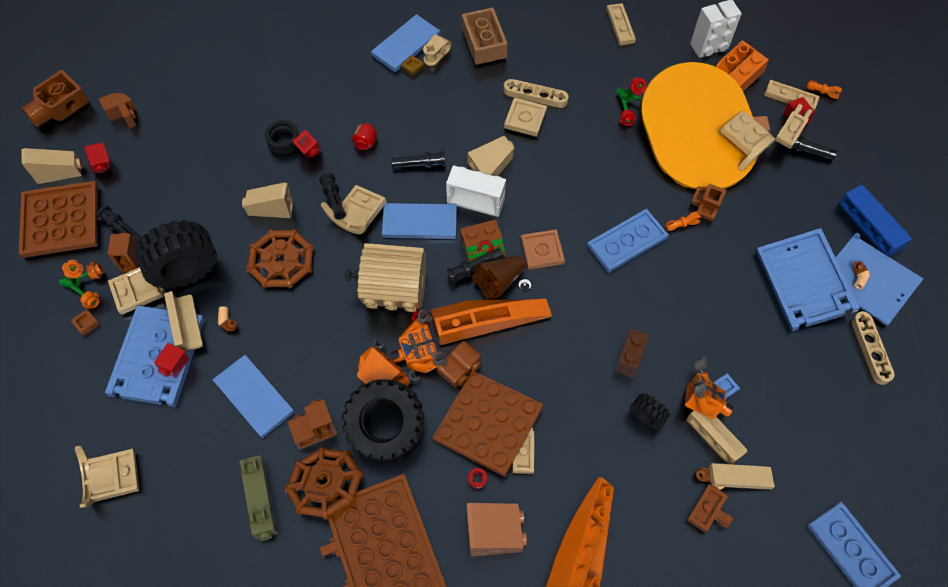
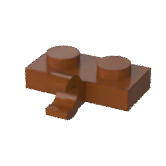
[687,484,734,533]

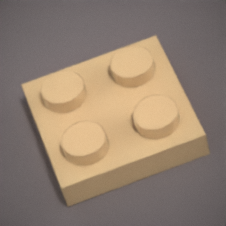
[504,98,547,137]

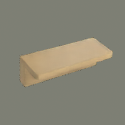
[164,291,203,352]
[686,410,747,464]

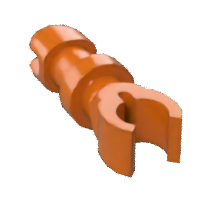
[807,80,842,99]
[665,211,701,231]

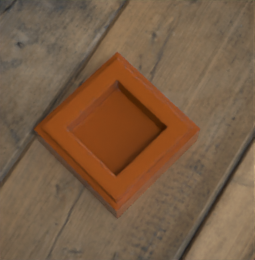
[70,309,100,336]

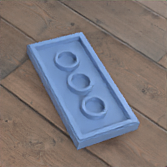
[371,14,440,72]
[382,203,457,239]
[587,208,669,273]
[213,355,295,438]
[807,501,901,587]

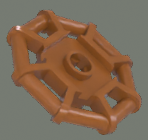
[246,229,315,289]
[284,446,363,519]

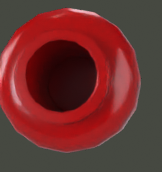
[352,123,377,150]

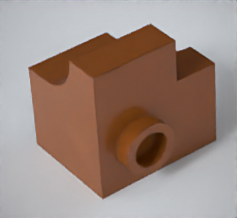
[691,183,727,222]

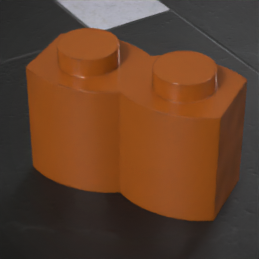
[437,341,482,388]

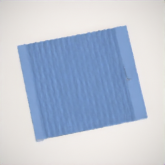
[836,233,923,326]

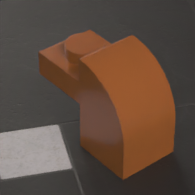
[99,93,137,128]

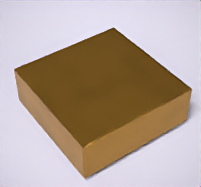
[401,55,425,77]

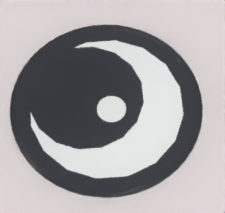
[517,278,533,292]

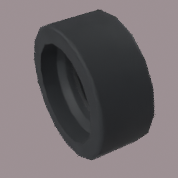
[265,120,299,155]

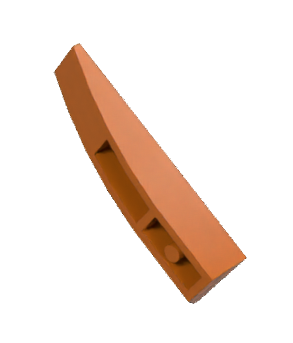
[716,40,769,91]
[430,299,552,345]
[546,477,614,587]

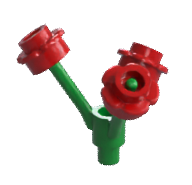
[616,77,647,126]

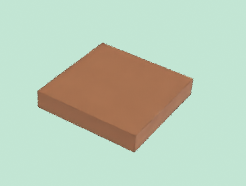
[520,229,565,270]

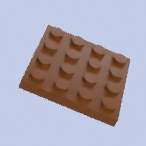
[19,181,98,258]
[432,371,544,477]

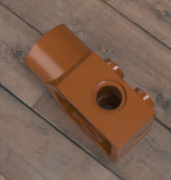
[21,69,90,128]

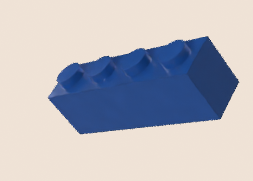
[839,185,912,257]

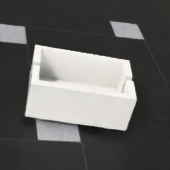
[690,0,742,58]
[446,166,506,217]

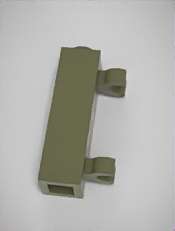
[239,455,278,541]

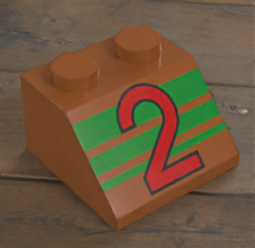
[460,219,506,268]

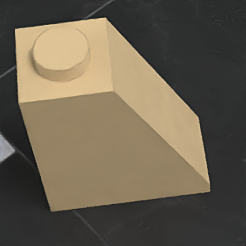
[468,136,514,176]
[22,148,83,184]
[242,183,294,218]

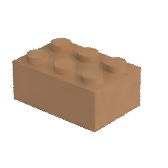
[462,8,508,65]

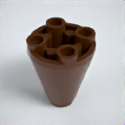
[472,255,526,300]

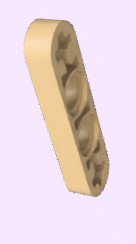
[504,79,568,108]
[852,312,894,385]

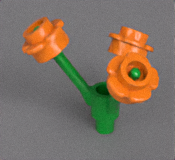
[59,260,104,309]

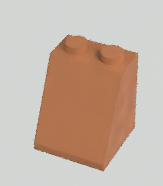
[467,503,527,557]

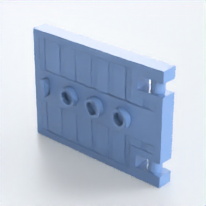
[756,228,860,331]
[105,306,205,407]

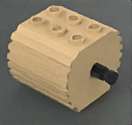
[345,243,427,312]

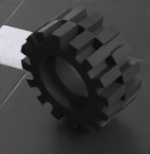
[629,393,670,430]

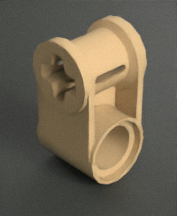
[423,34,451,66]

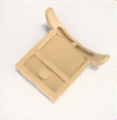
[720,111,775,171]
[321,185,387,234]
[108,267,166,315]
[75,446,140,508]

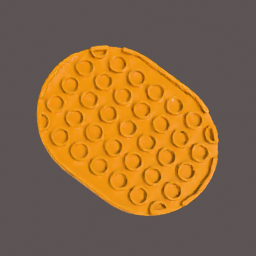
[641,62,757,189]

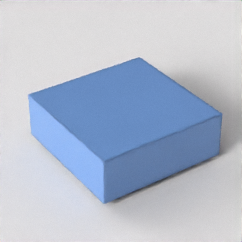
[713,373,740,399]

